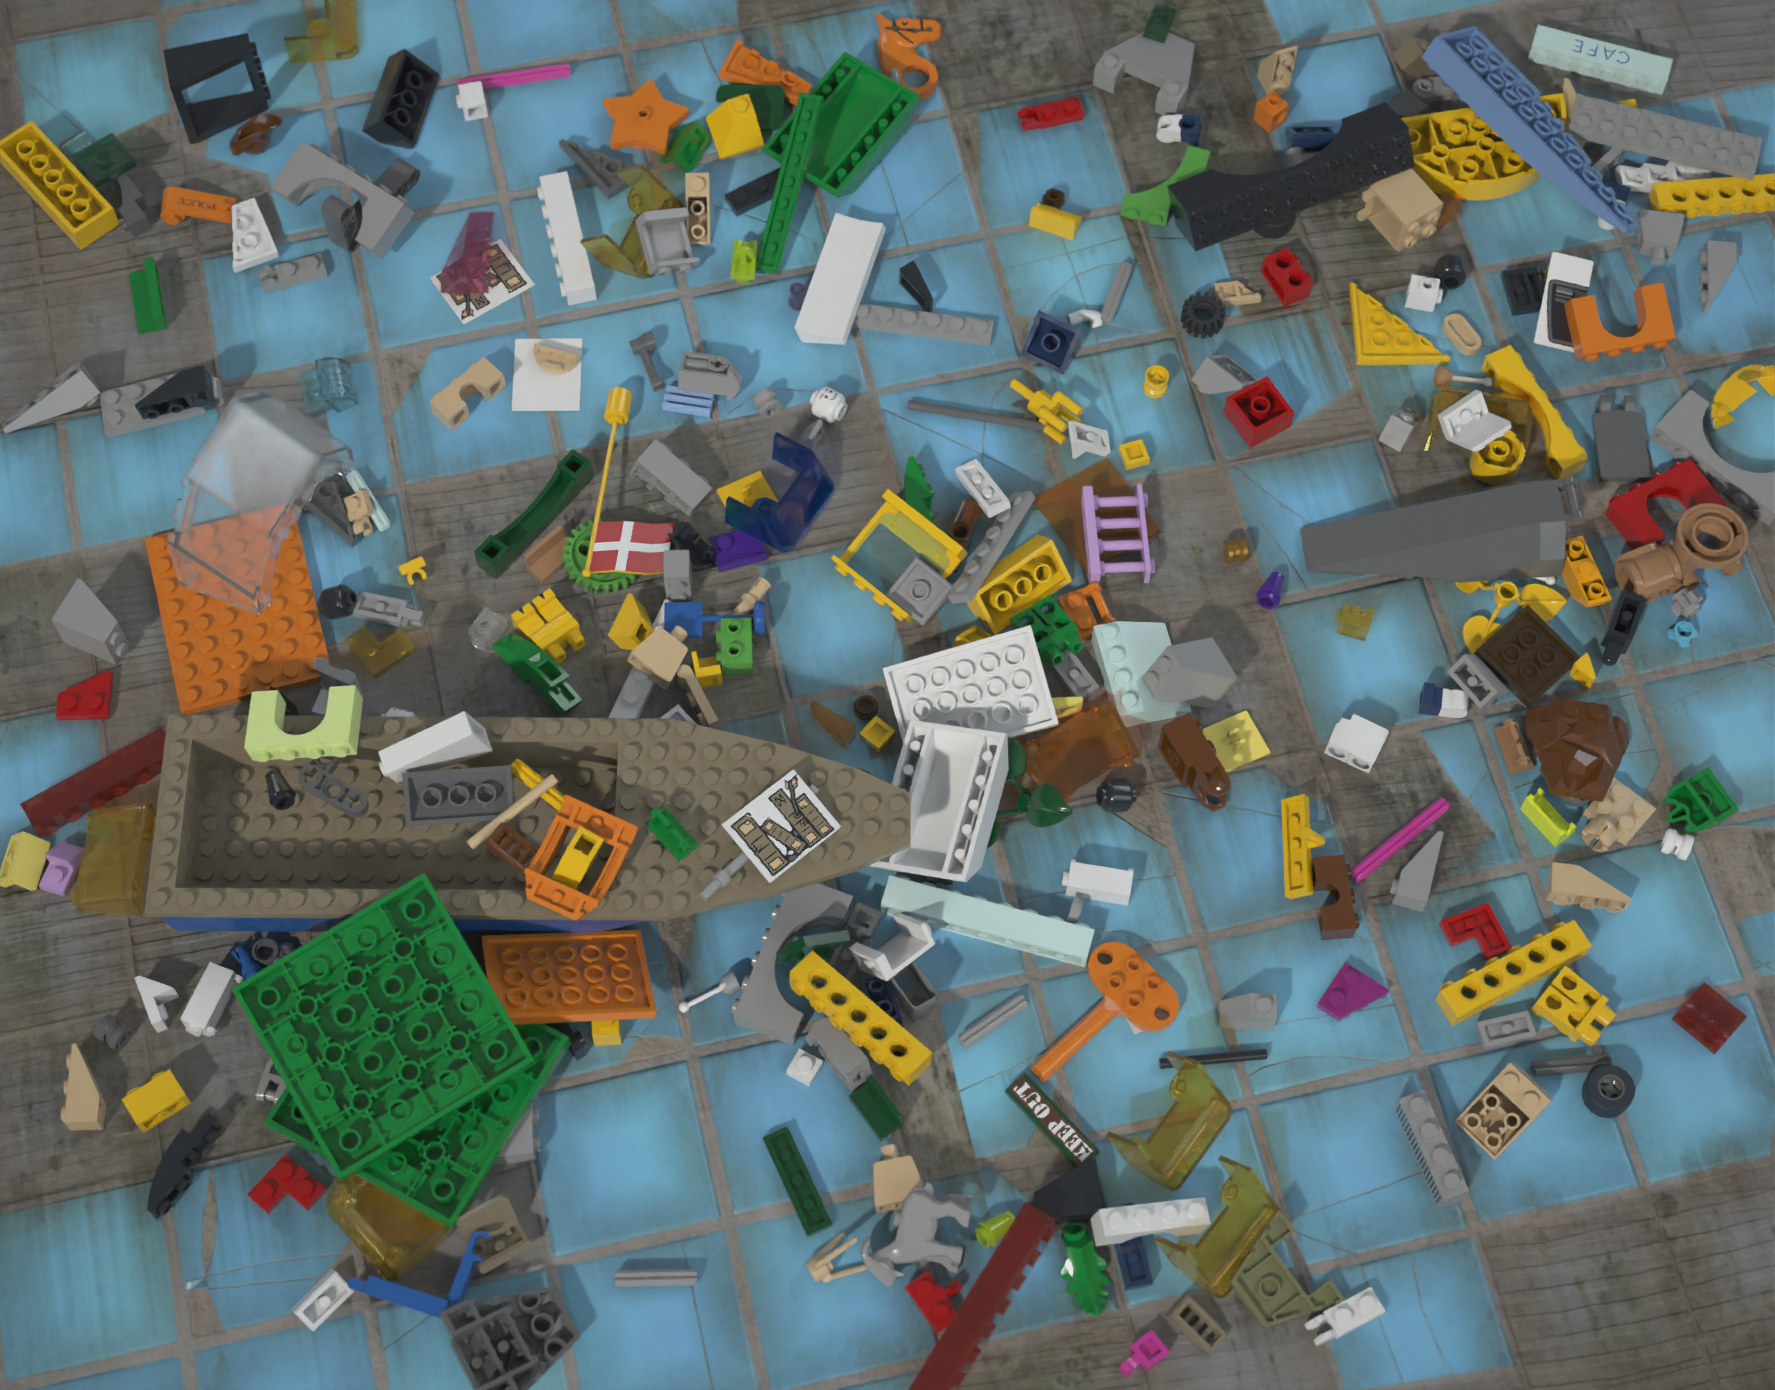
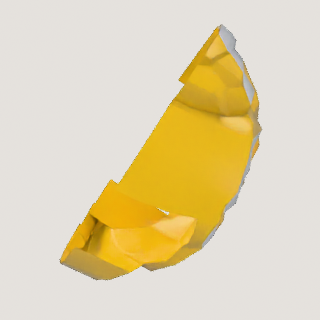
[1710,364,1775,429]

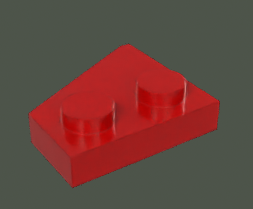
[56,671,114,721]

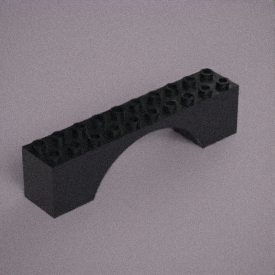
[1167,102,1415,252]

